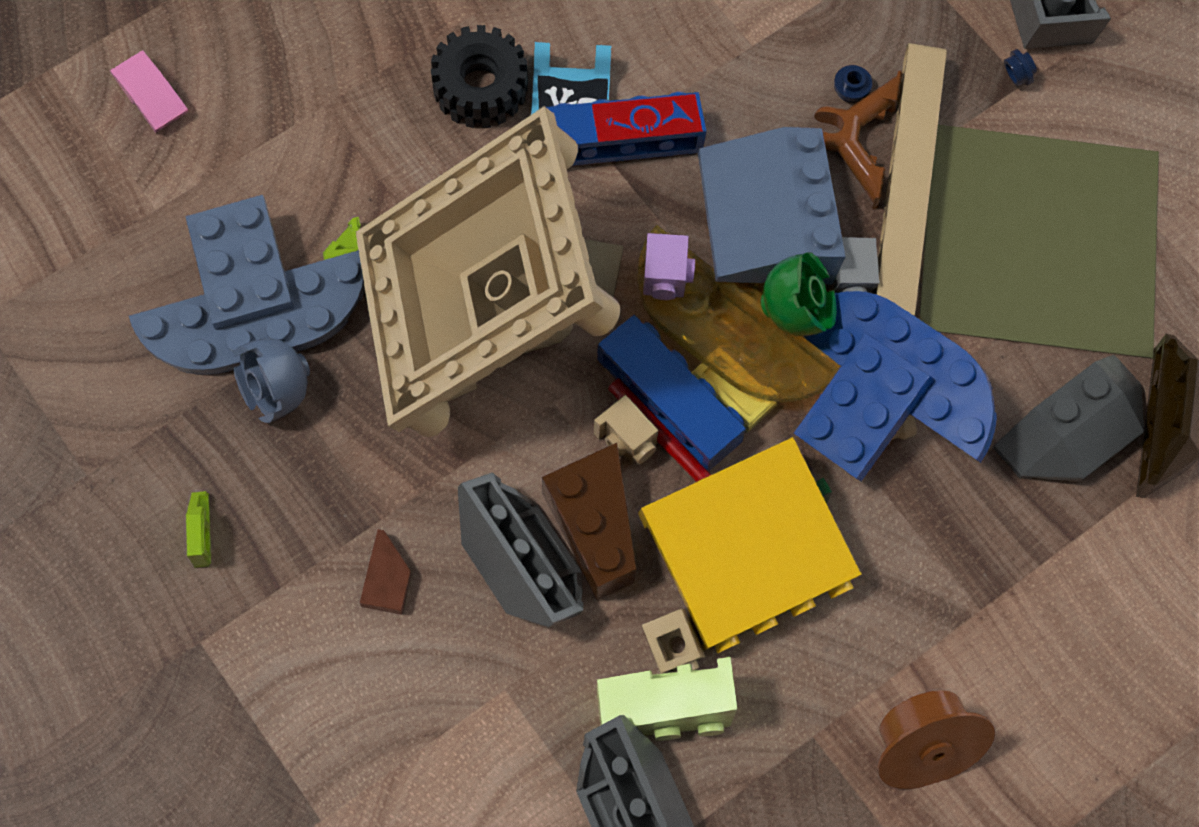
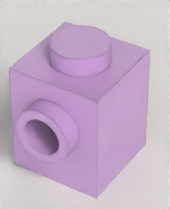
[643,233,695,300]

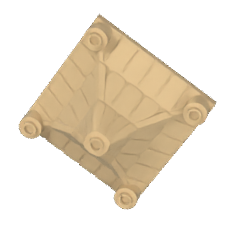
[356,106,620,437]

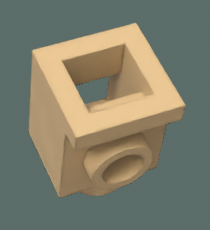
[594,395,658,464]
[642,609,706,673]

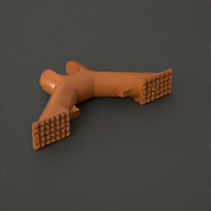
[814,71,903,209]

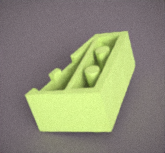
[596,657,737,741]

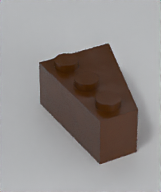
[542,443,636,600]

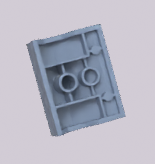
[698,127,846,285]

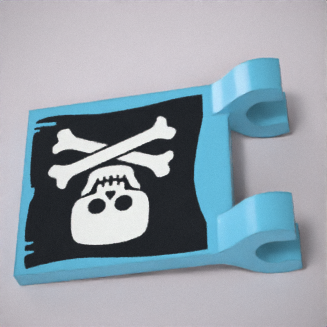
[531,42,611,115]

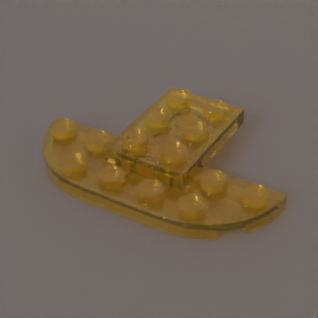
[637,224,841,402]

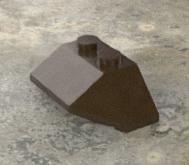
[1136,334,1199,498]

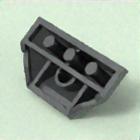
[993,355,1144,481]
[458,473,583,627]
[576,715,694,827]

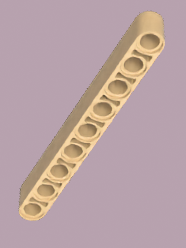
[873,43,947,316]

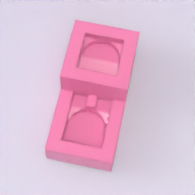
[110,50,188,133]

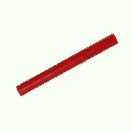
[608,378,711,482]

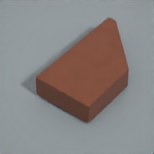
[360,529,412,615]

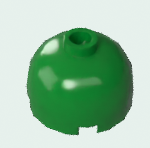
[761,252,837,336]

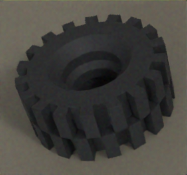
[431,25,528,128]

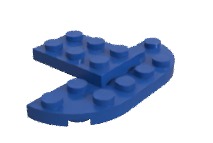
[794,291,997,482]

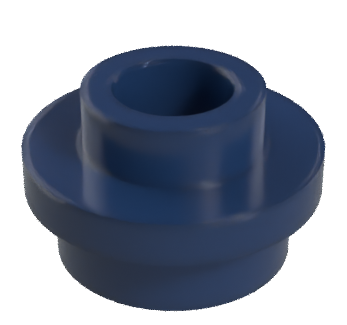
[1004,49,1037,87]
[834,65,872,103]

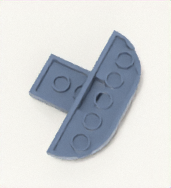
[129,195,365,375]

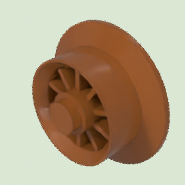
[877,690,995,789]

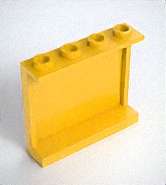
[638,437,862,654]

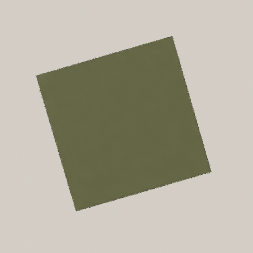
[920,125,1159,358]

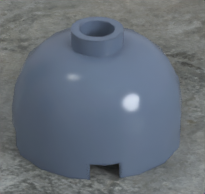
[233,338,310,423]

